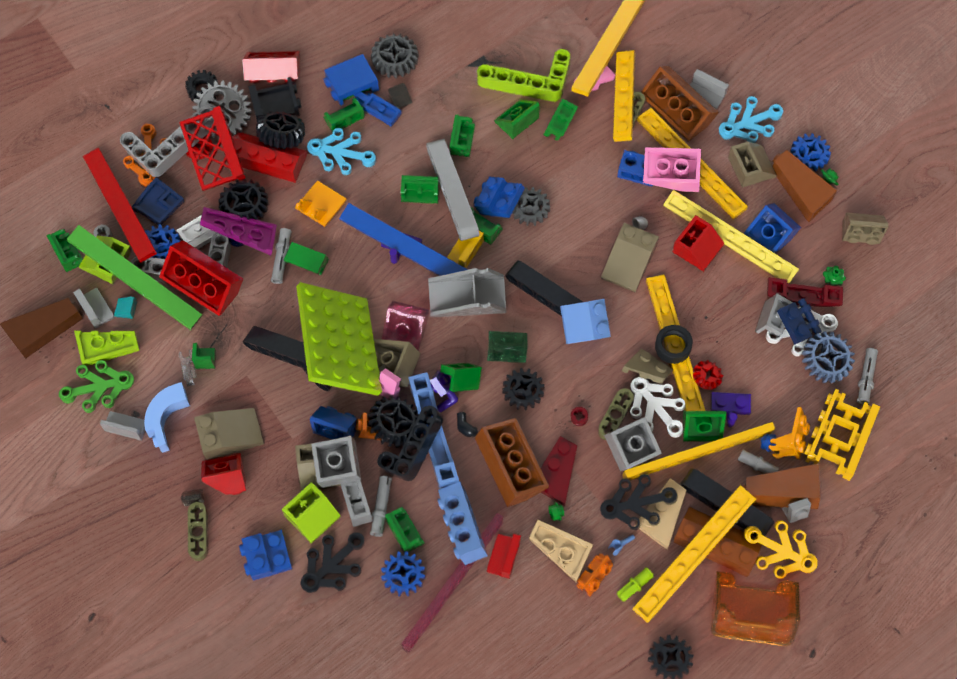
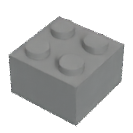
[604,417,662,471]
[311,436,361,488]

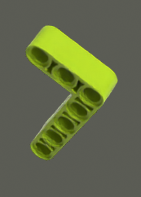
[477,49,570,102]

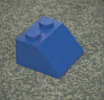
[744,203,802,254]
[309,406,357,440]

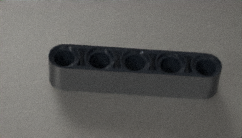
[505,260,583,316]
[680,468,774,537]

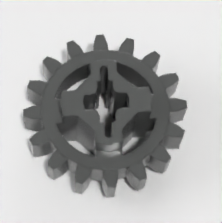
[512,187,550,226]

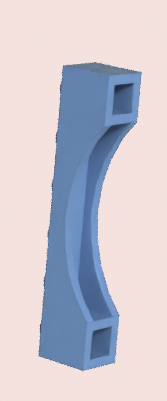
[408,372,459,490]

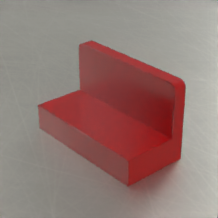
[487,533,521,579]

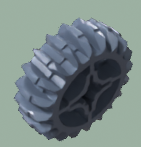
[802,331,855,383]

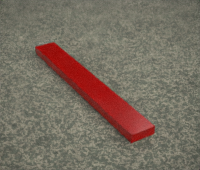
[83,147,157,263]

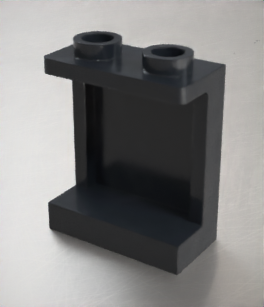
[248,77,302,121]

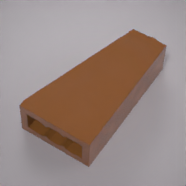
[772,149,837,222]
[741,464,820,509]

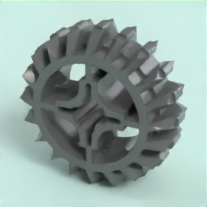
[371,32,419,78]

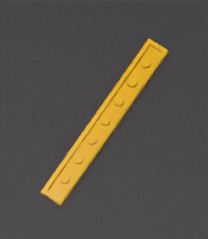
[572,0,645,97]
[637,108,748,219]
[646,274,705,411]
[622,422,775,481]
[633,485,756,623]

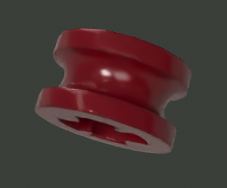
[571,407,588,426]

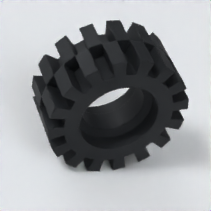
[185,70,219,103]

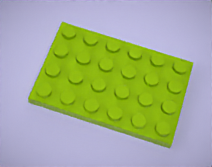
[296,282,382,396]

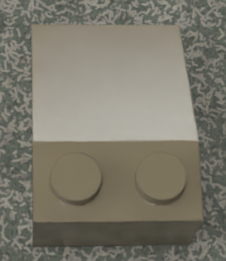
[601,223,659,292]
[374,339,421,387]
[194,408,264,460]

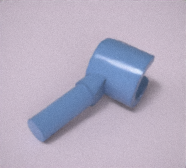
[608,535,635,555]

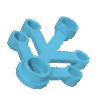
[719,96,783,143]
[307,128,376,175]

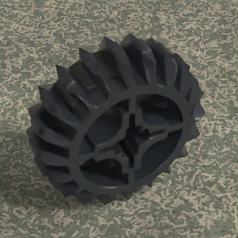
[256,111,305,149]
[218,179,269,221]
[368,395,418,448]

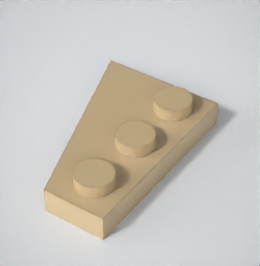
[635,478,686,549]
[529,520,593,582]

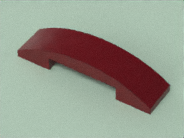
[767,277,843,307]

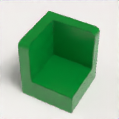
[192,343,216,369]

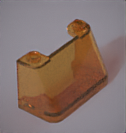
[711,571,800,646]

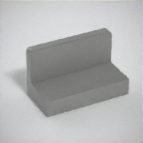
[690,69,729,109]
[73,288,115,329]
[755,294,793,336]
[100,411,145,441]

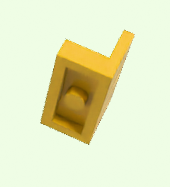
[447,231,484,269]

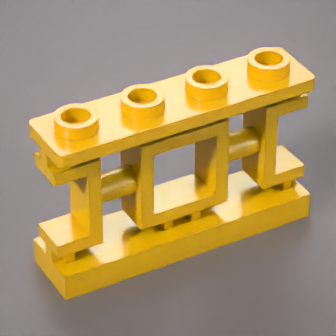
[804,389,880,481]

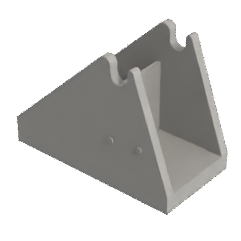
[428,268,506,318]

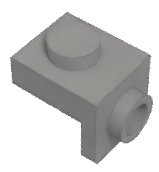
[782,498,811,523]

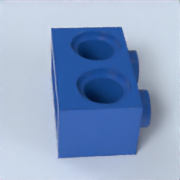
[617,150,653,187]

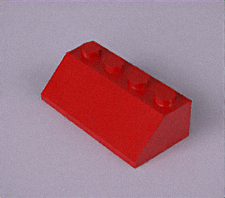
[224,132,308,183]
[159,240,243,316]

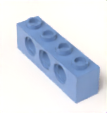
[437,481,488,565]

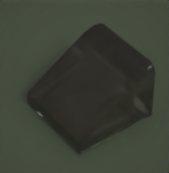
[388,83,412,109]
[181,489,204,506]

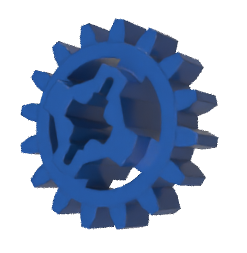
[790,133,831,172]
[145,224,180,259]
[381,551,425,597]

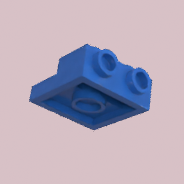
[474,177,525,218]
[239,530,292,581]

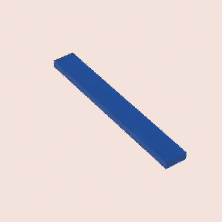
[339,203,468,276]

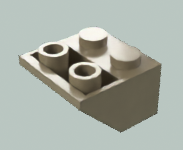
[728,141,777,188]
[842,213,888,245]
[295,443,341,491]

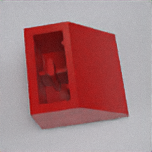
[672,215,725,272]

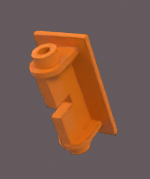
[576,553,613,597]

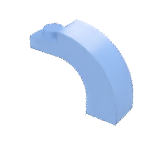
[144,382,190,453]

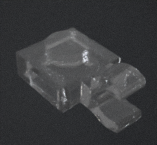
[178,349,197,387]

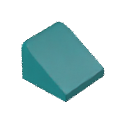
[114,297,137,319]

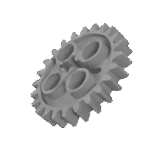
[192,80,251,138]

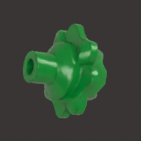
[821,168,839,186]
[823,266,846,286]

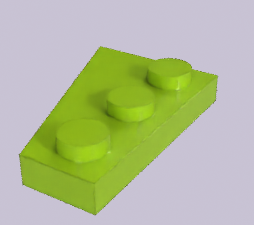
[74,331,140,366]

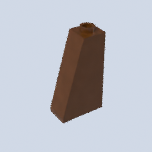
[0,298,83,359]

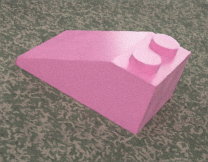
[643,147,701,192]

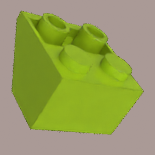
[79,235,131,284]
[282,482,341,544]

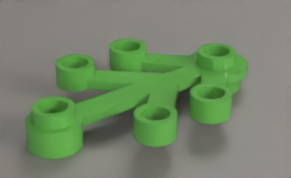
[59,360,134,413]

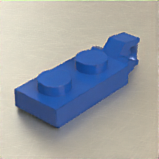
[354,92,402,127]

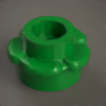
[548,502,564,521]

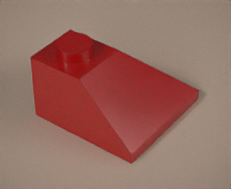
[201,453,246,495]

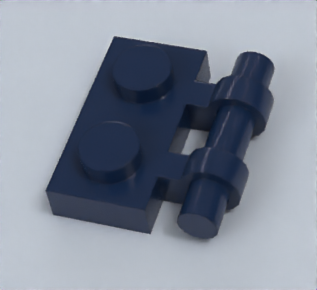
[777,298,822,345]

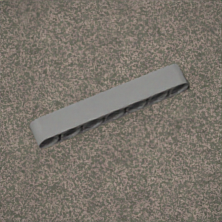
[426,139,479,241]

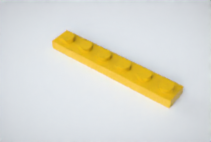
[613,50,635,142]

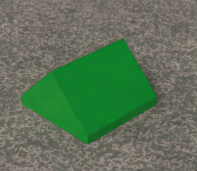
[494,99,540,139]
[683,411,726,442]

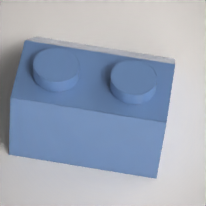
[560,299,611,344]

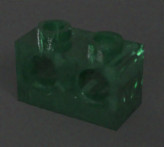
[487,331,528,363]

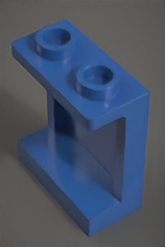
[323,54,379,106]

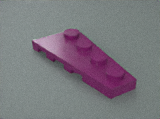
[200,207,277,256]

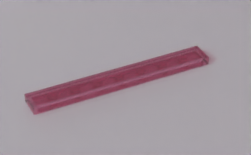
[401,513,503,653]

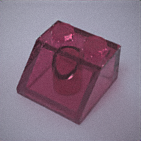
[382,301,429,351]

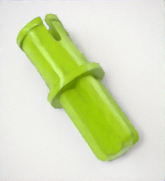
[617,567,654,602]

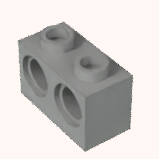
[341,480,372,527]

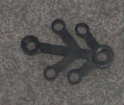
[600,474,678,530]
[300,532,365,593]

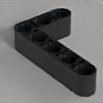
[243,326,332,392]

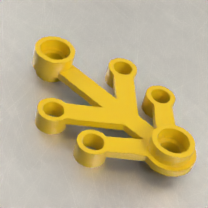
[744,520,818,579]

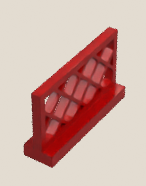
[179,106,246,191]

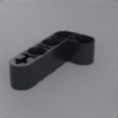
[377,405,443,481]

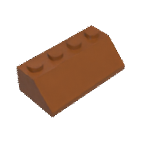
[641,66,719,141]
[475,418,549,507]
[673,507,762,577]

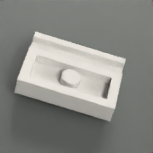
[177,215,217,249]

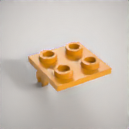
[295,180,347,227]
[769,407,810,460]

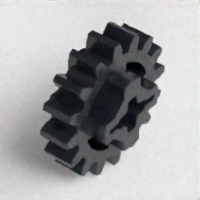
[502,368,545,410]
[648,635,694,679]

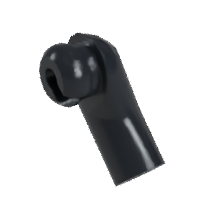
[457,412,478,437]

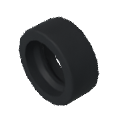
[655,325,693,364]

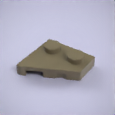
[622,348,673,384]

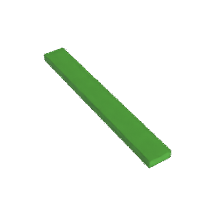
[67,225,202,330]

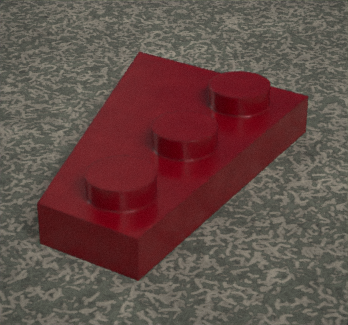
[540,436,577,506]

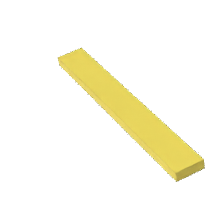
[663,190,799,283]

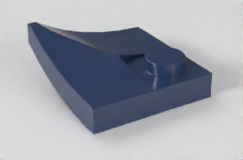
[132,177,184,226]

